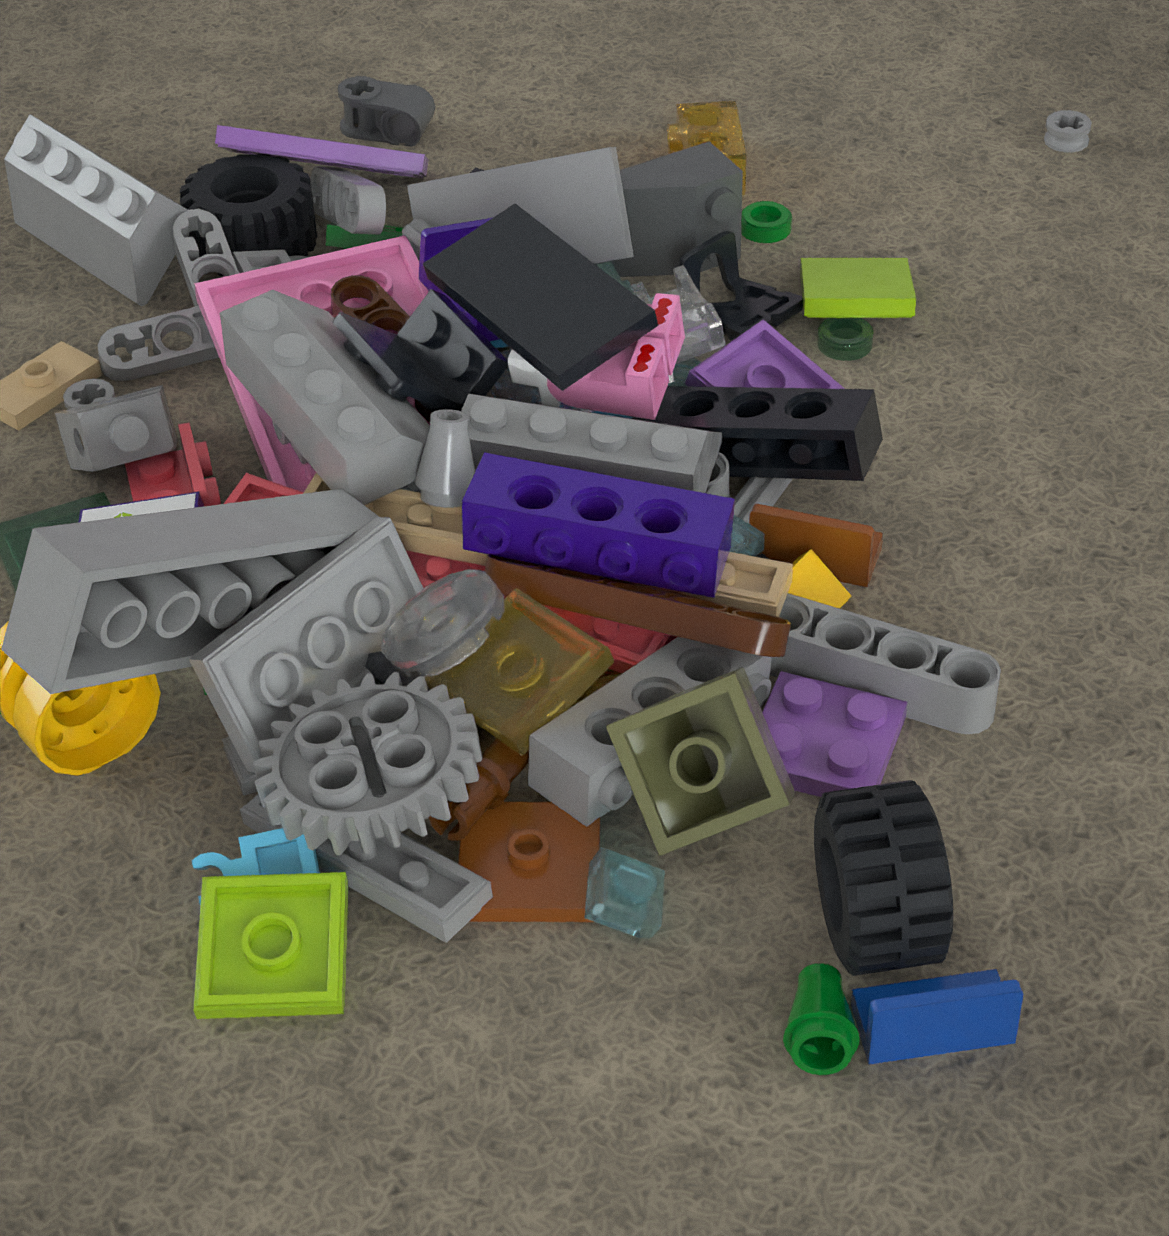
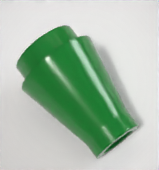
[783,963,860,1075]

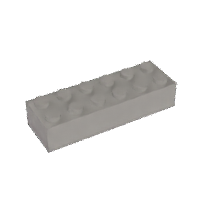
[1,489,379,694]

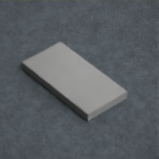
[407,147,634,264]
[189,517,442,773]

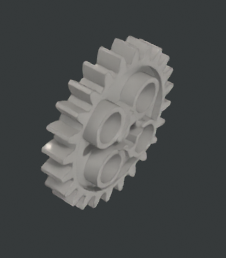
[253,672,482,855]

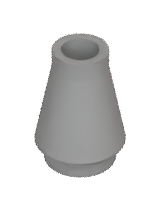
[415,410,475,508]

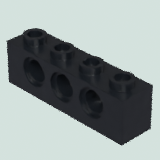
[631,386,883,481]

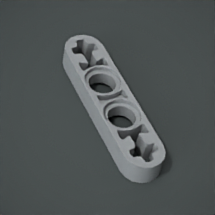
[310,166,386,235]

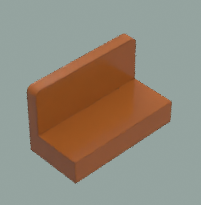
[748,504,883,587]

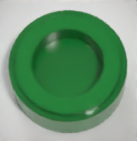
[741,201,792,243]

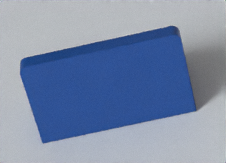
[851,969,1024,1064]

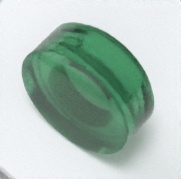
[817,318,874,361]

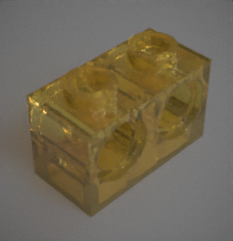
[667,101,746,195]

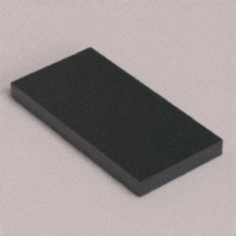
[423,204,658,391]

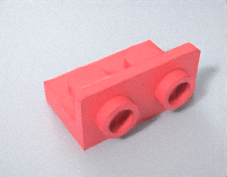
[125,422,221,506]

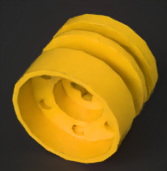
[0,622,161,776]

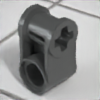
[338,76,435,147]

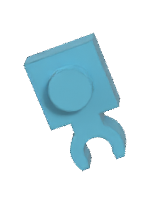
[192,828,320,905]

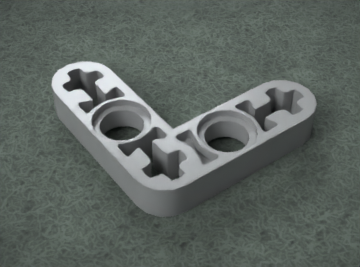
[98,209,239,381]

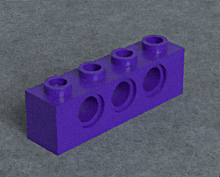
[462,452,735,598]

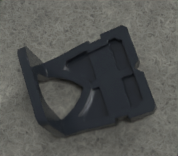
[679,231,803,341]

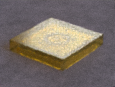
[425,588,615,756]

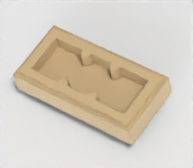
[0,341,102,431]

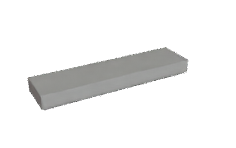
[240,795,493,943]

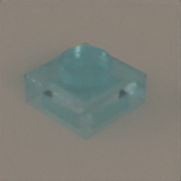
[584,847,665,939]

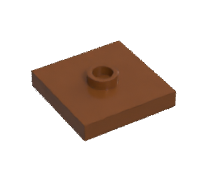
[458,802,601,922]

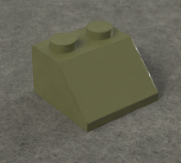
[606,667,796,856]

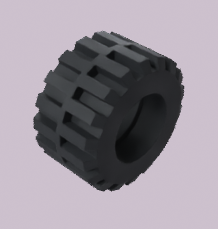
[179,153,318,277]
[814,780,953,976]

